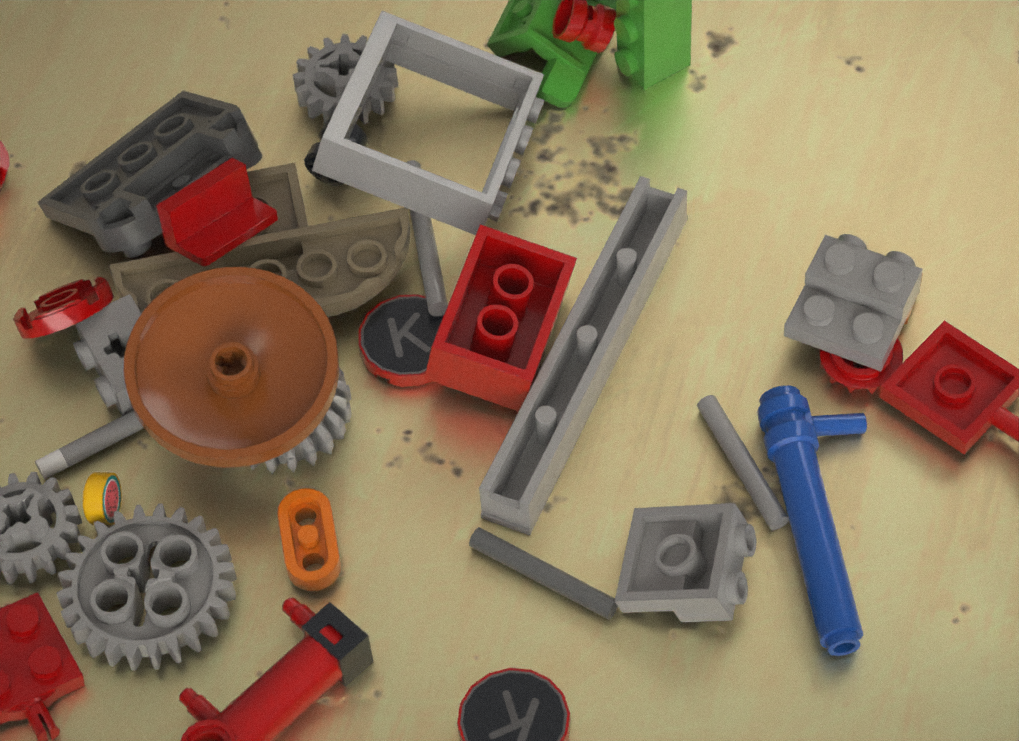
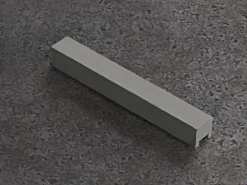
[479,176,688,535]

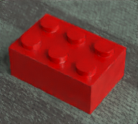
[424,224,577,412]

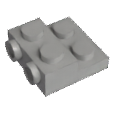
[784,234,923,371]
[614,503,756,622]

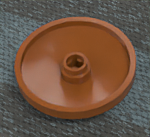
[124,267,339,468]

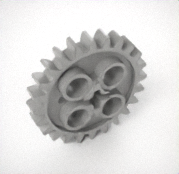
[57,503,237,671]

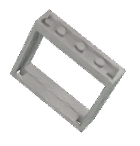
[312,11,545,235]

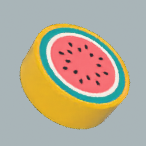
[83,472,122,526]

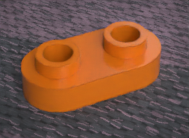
[278,488,341,591]

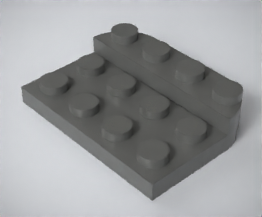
[37,91,262,258]

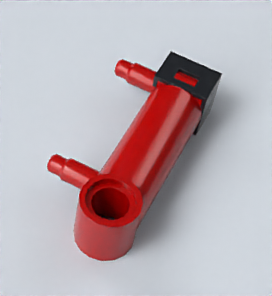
[179,598,374,741]

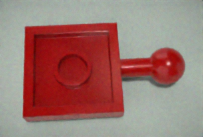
[879,320,1019,455]

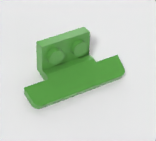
[487,0,616,108]

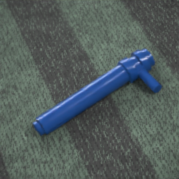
[757,385,867,656]

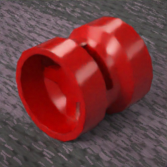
[552,0,616,53]

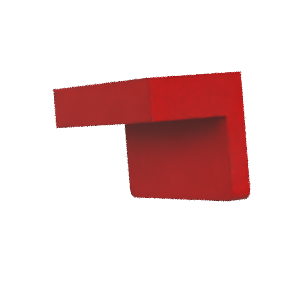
[156,157,278,267]

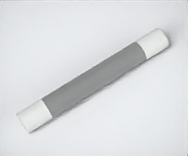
[35,410,143,480]

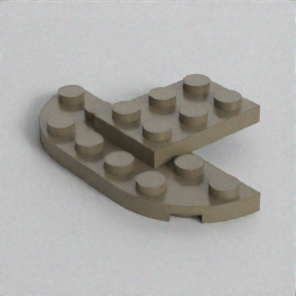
[109,163,410,317]

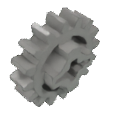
[293,34,398,124]
[0,472,82,584]

